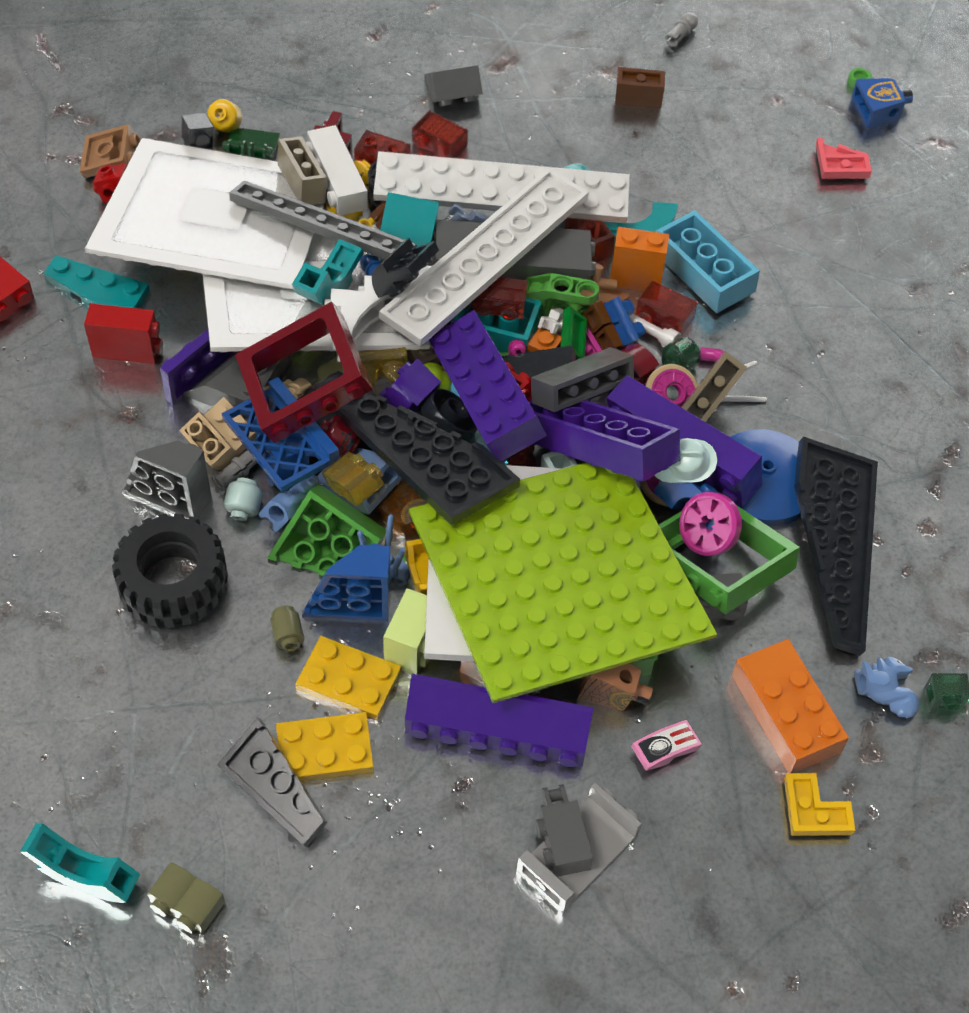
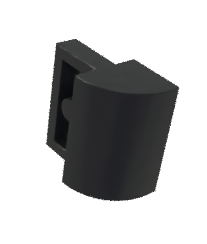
[372,238,439,298]

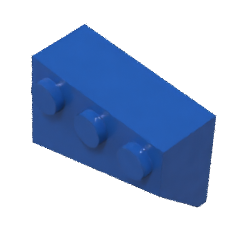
[302,544,391,621]

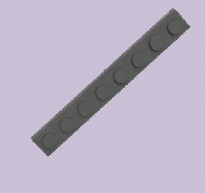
[229,180,417,259]

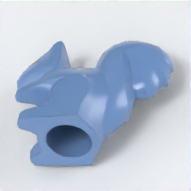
[259,475,319,532]
[854,657,919,718]

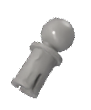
[665,12,698,47]

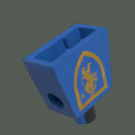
[852,78,913,128]

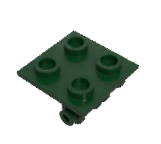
[222,128,280,161]

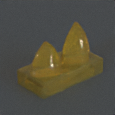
[358,347,407,388]

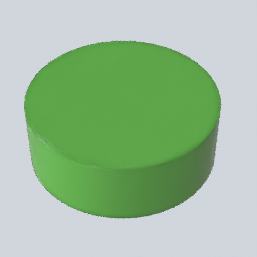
[847,68,872,89]

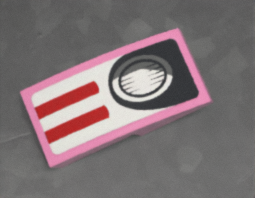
[631,720,702,771]

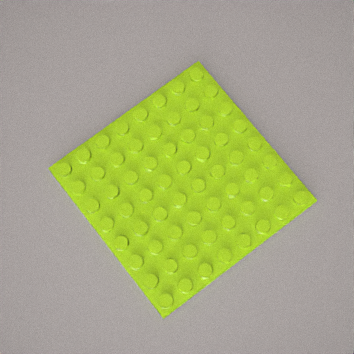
[409,462,717,703]

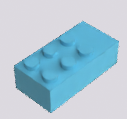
[655,210,760,313]

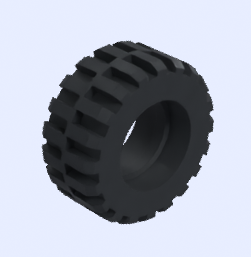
[112,514,228,628]

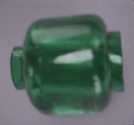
[661,336,701,371]

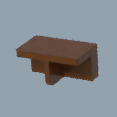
[615,67,665,108]

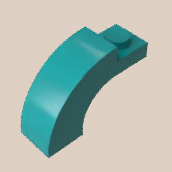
[600,202,678,247]

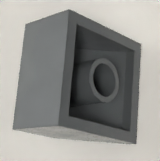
[424,65,483,106]

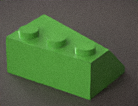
[267,484,386,576]

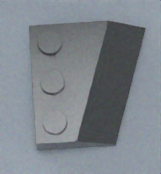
[184,351,292,420]

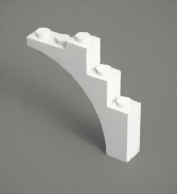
[325,266,432,362]

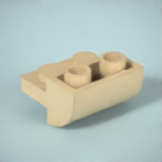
[179,397,257,470]

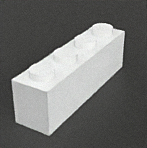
[306,125,368,216]

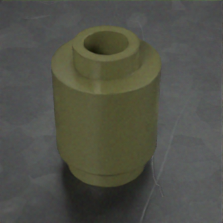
[270,605,304,651]

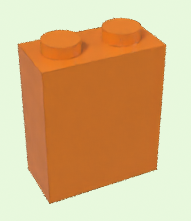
[610,227,669,294]

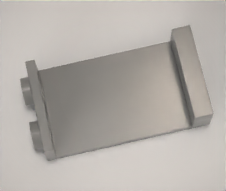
[517,783,642,912]

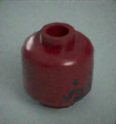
[320,416,360,457]

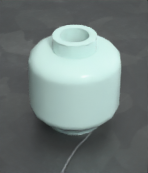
[223,478,263,521]

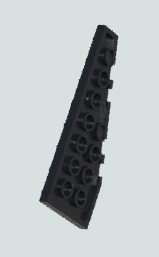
[313,374,520,526]
[794,436,878,656]

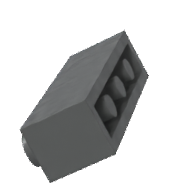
[531,347,634,412]

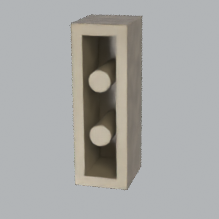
[278,136,327,205]
[681,351,747,422]

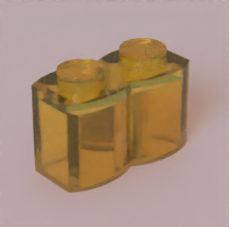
[321,452,384,506]

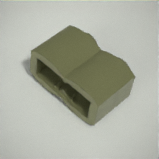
[147,862,225,934]

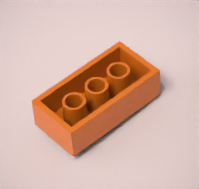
[731,639,849,773]

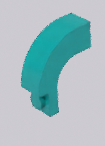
[291,239,364,305]
[20,823,140,903]

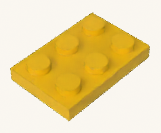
[295,635,401,721]
[276,712,374,781]

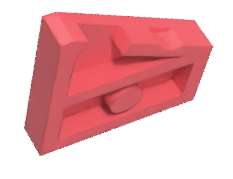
[815,138,872,179]

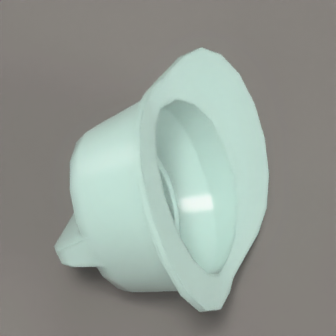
[655,438,717,483]

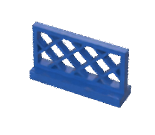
[221,377,340,492]

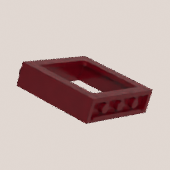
[235,301,373,443]

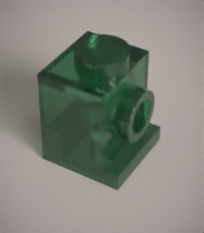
[925,673,969,713]

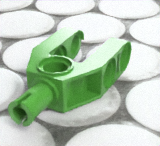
[497,273,599,328]

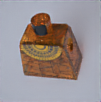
[372,479,428,540]

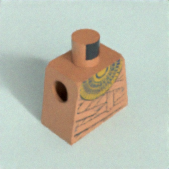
[577,663,653,711]

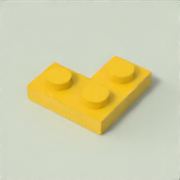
[784,773,855,836]

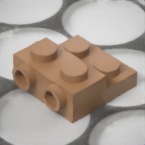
[79,124,141,178]

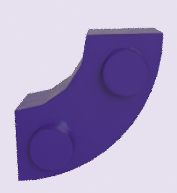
[379,358,441,412]

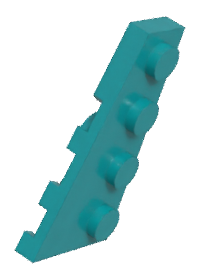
[44,255,150,309]

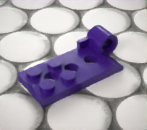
[160,329,234,405]

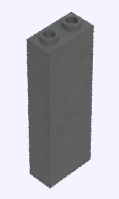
[434,219,596,283]

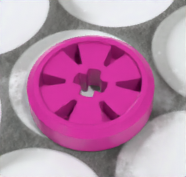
[679,492,742,556]

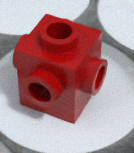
[93,163,127,203]

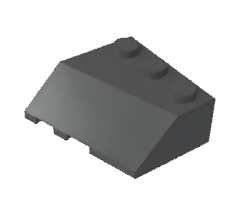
[122,440,212,519]

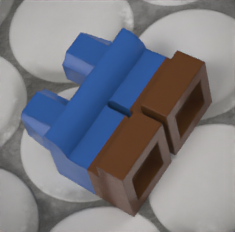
[583,296,646,350]

